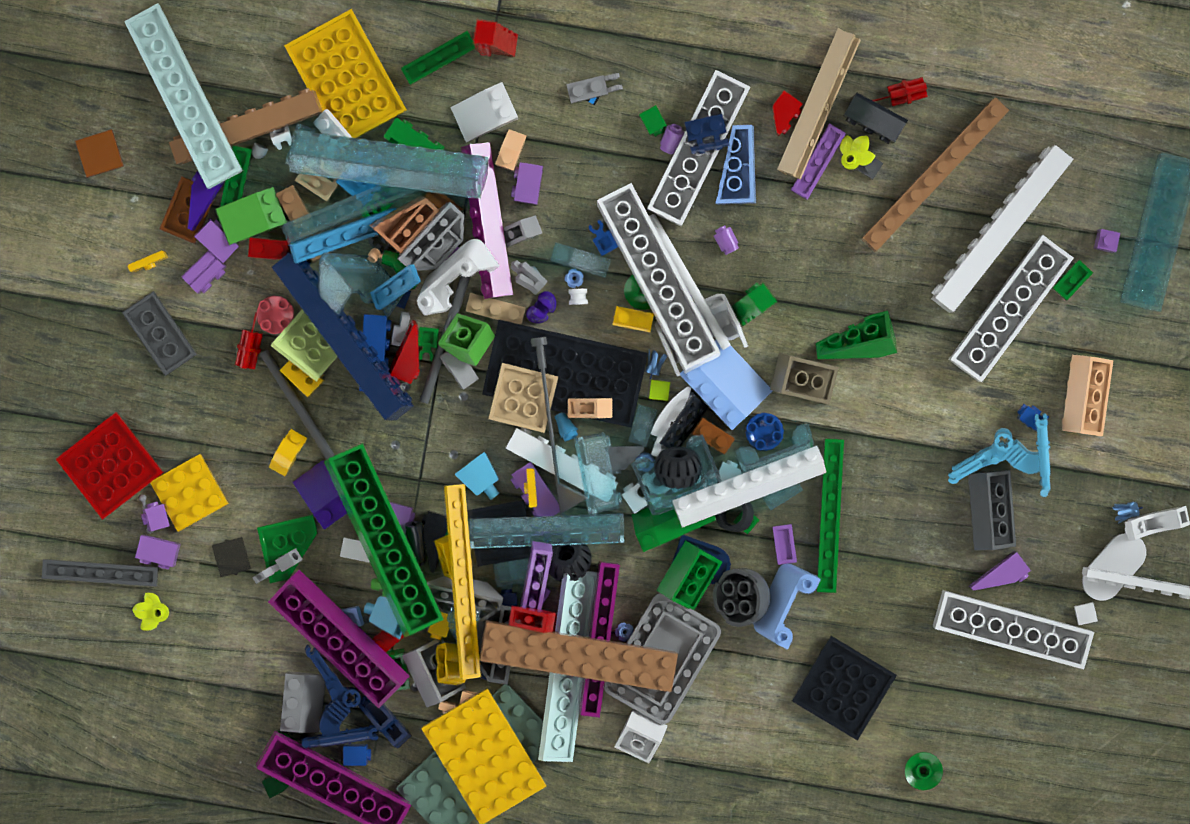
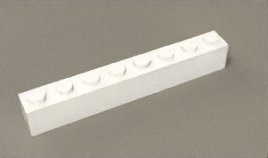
[672,446,826,527]

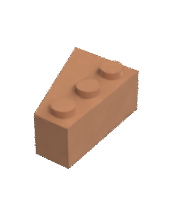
[369,195,440,253]

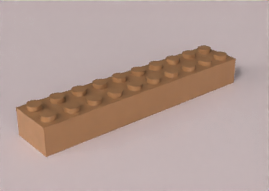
[479,620,678,692]

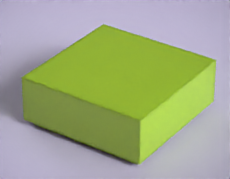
[649,380,670,401]

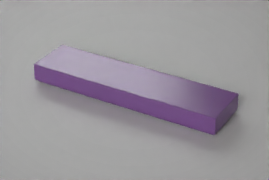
[791,123,846,200]

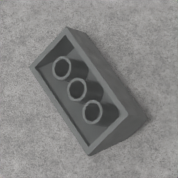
[968,470,1016,550]

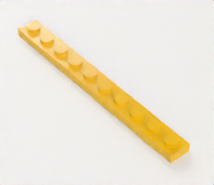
[444,484,481,679]

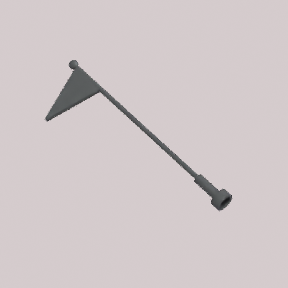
[531,337,588,521]

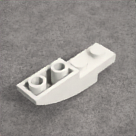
[650,386,694,457]

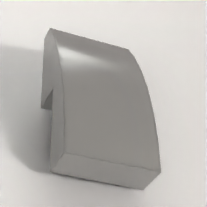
[439,351,479,390]

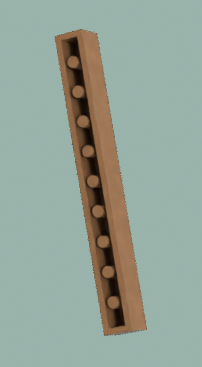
[861,97,1009,252]

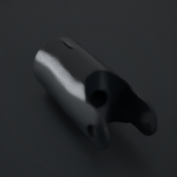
[405,521,426,566]

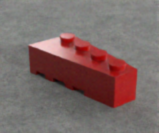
[474,20,518,57]

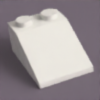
[450,82,518,143]

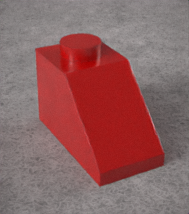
[509,606,556,633]

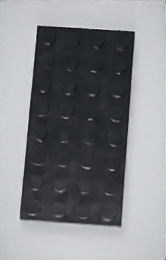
[482,320,648,428]

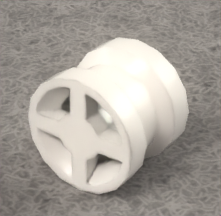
[568,289,588,305]

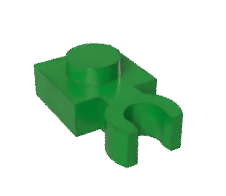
[418,327,439,361]

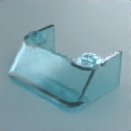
[319,253,403,316]
[574,432,622,515]

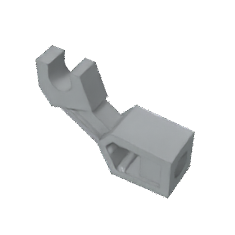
[252,548,302,584]

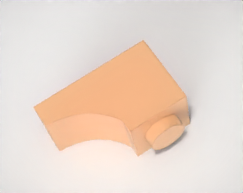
[568,398,612,418]

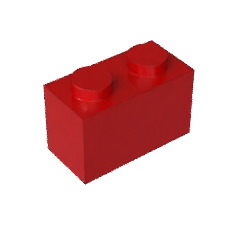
[248,238,290,260]

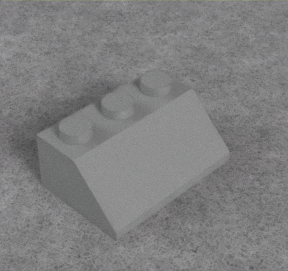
[402,638,466,707]
[280,671,325,733]

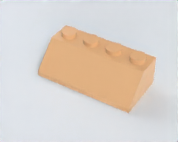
[1062,355,1113,436]

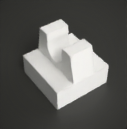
[270,126,293,150]

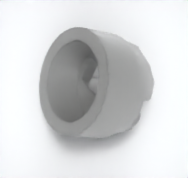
[252,143,268,159]

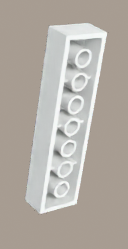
[647,70,750,226]
[948,235,1073,382]
[933,590,1094,669]

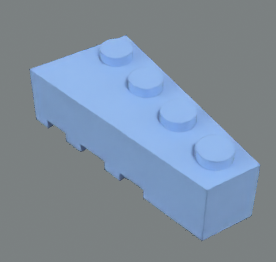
[716,125,756,205]

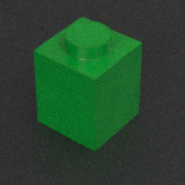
[639,105,667,137]

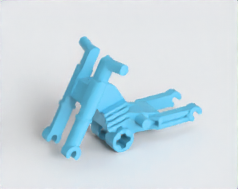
[948,413,1051,497]

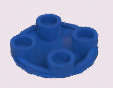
[746,413,784,451]

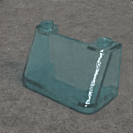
[733,423,815,474]
[631,434,722,515]

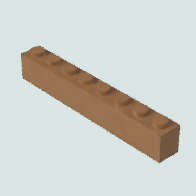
[169,88,323,165]

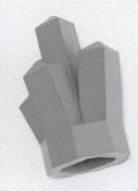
[510,260,547,295]

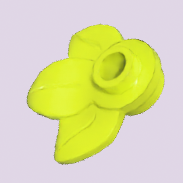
[840,135,875,170]
[132,593,169,631]

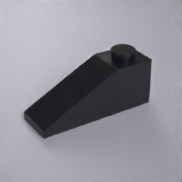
[422,510,448,573]

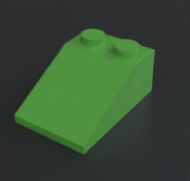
[215,187,287,245]

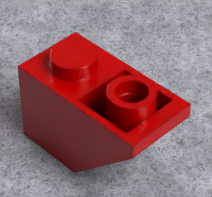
[772,90,802,136]

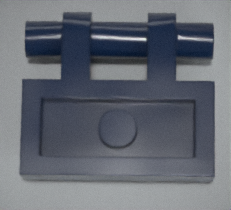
[684,114,730,154]

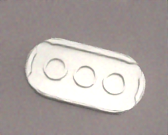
[1082,533,1146,601]

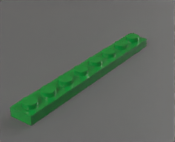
[817,439,844,593]

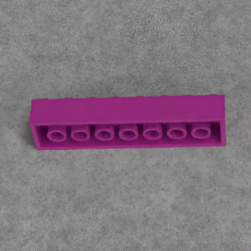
[268,570,410,708]
[256,731,411,824]

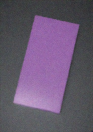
[772,524,797,565]

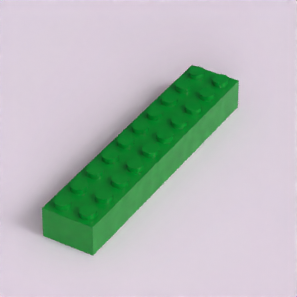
[324,443,444,637]

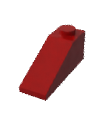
[389,319,420,384]

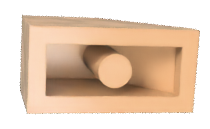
[495,130,527,172]

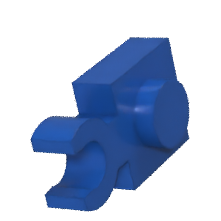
[589,220,618,256]

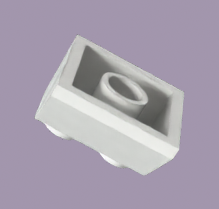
[615,710,667,763]

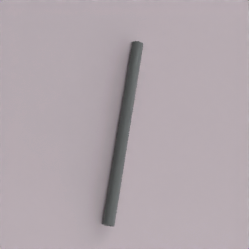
[419,275,471,404]
[260,350,335,460]

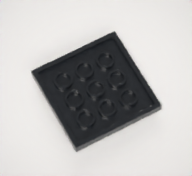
[791,635,897,741]

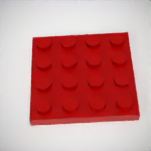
[56,412,164,520]

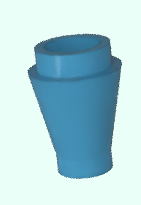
[554,412,578,442]

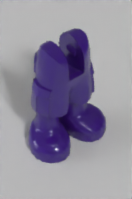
[526,291,556,324]

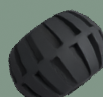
[654,447,702,489]
[549,536,591,582]

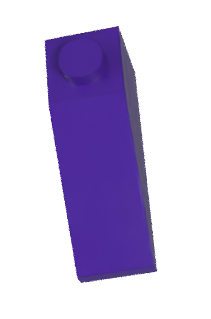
[188,171,224,231]

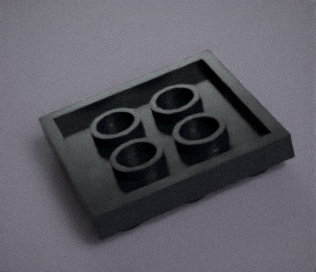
[467,500,532,567]

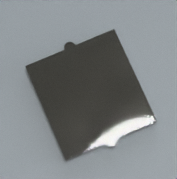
[212,537,251,577]

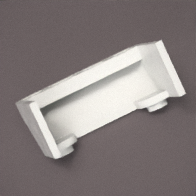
[655,294,748,377]

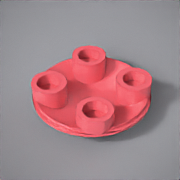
[256,296,294,334]

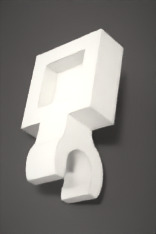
[390,312,410,346]

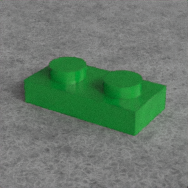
[1052,260,1093,301]

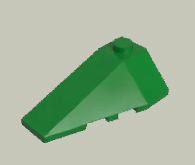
[816,311,897,359]
[631,505,716,552]

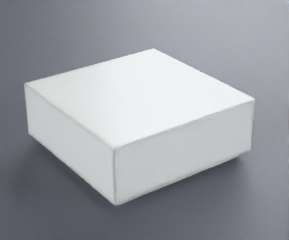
[1074,602,1098,625]

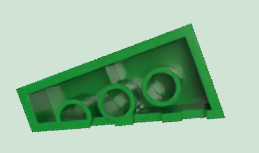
[383,117,462,183]
[731,283,777,327]

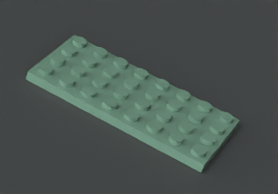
[395,684,543,824]

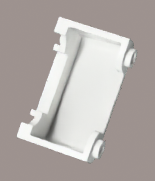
[417,239,499,316]

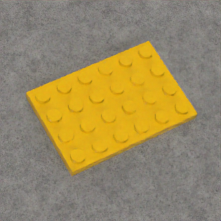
[284,9,407,143]
[421,688,547,824]

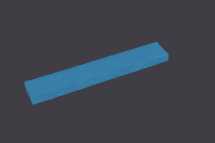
[289,208,396,263]

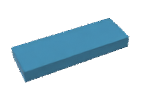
[370,264,421,310]

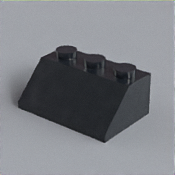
[843,92,908,144]

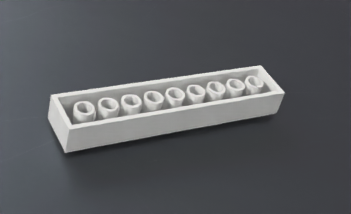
[931,145,1073,313]
[597,183,720,373]

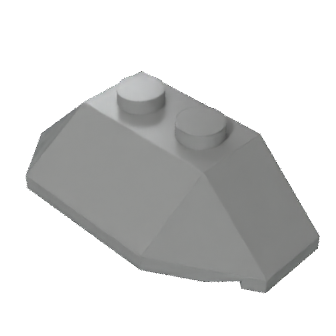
[397,202,464,271]
[427,576,503,621]

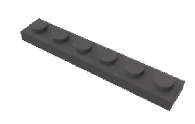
[42,559,159,587]

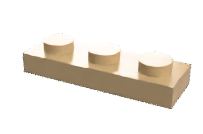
[466,293,526,325]

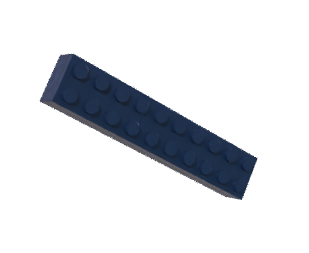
[272,253,414,420]

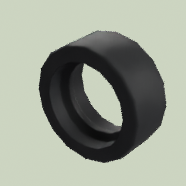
[715,502,754,532]

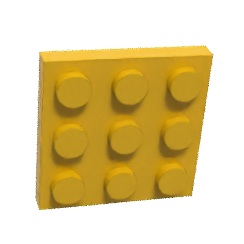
[151,454,229,532]

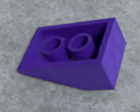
[292,460,347,530]

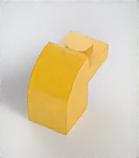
[269,429,307,476]

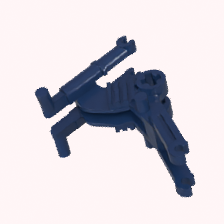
[300,644,378,748]

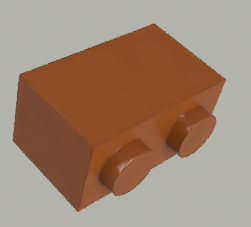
[692,418,735,455]

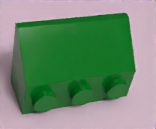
[657,541,722,610]

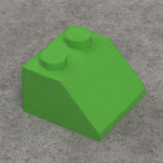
[438,313,495,366]

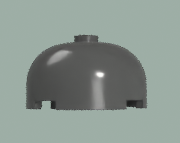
[713,568,770,627]

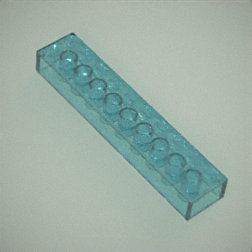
[289,130,489,199]

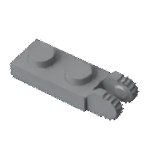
[566,73,623,104]

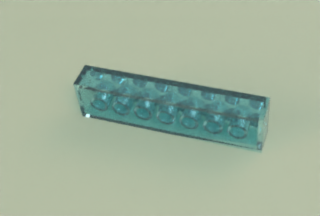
[1119,152,1190,312]

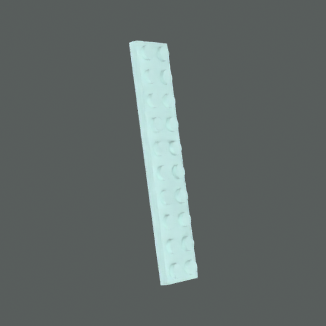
[124,3,243,189]
[538,571,597,762]

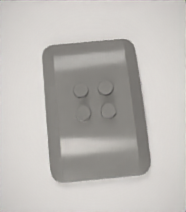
[604,593,721,724]

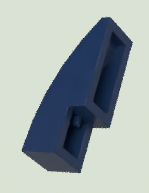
[358,696,412,748]

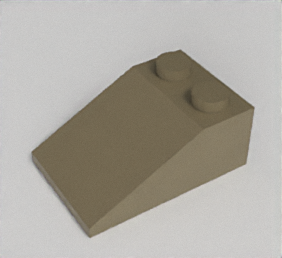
[770,353,839,404]

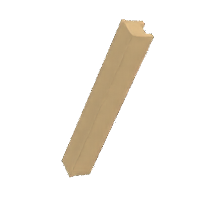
[777,28,861,179]

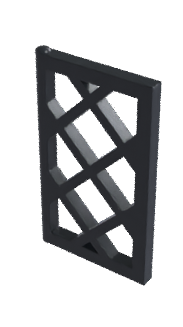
[659,395,709,448]

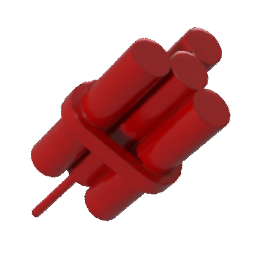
[872,77,928,107]
[235,312,263,369]

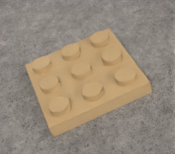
[489,363,558,433]

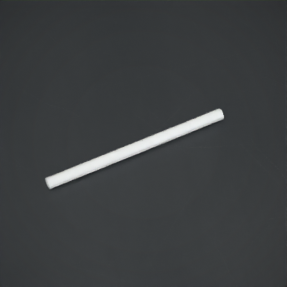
[649,214,730,350]

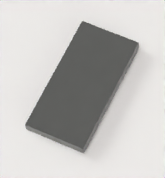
[122,291,197,376]

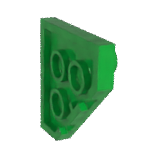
[257,515,318,584]

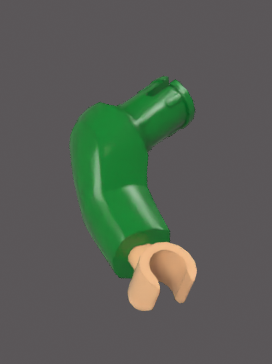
[368,248,418,290]

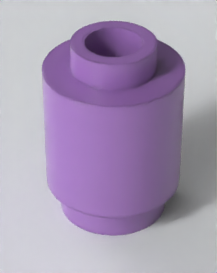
[660,124,684,154]
[714,225,739,255]

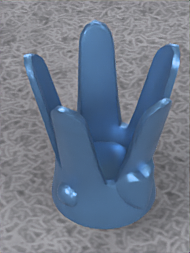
[645,350,667,379]
[1112,502,1143,524]

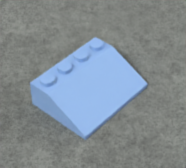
[680,340,772,430]

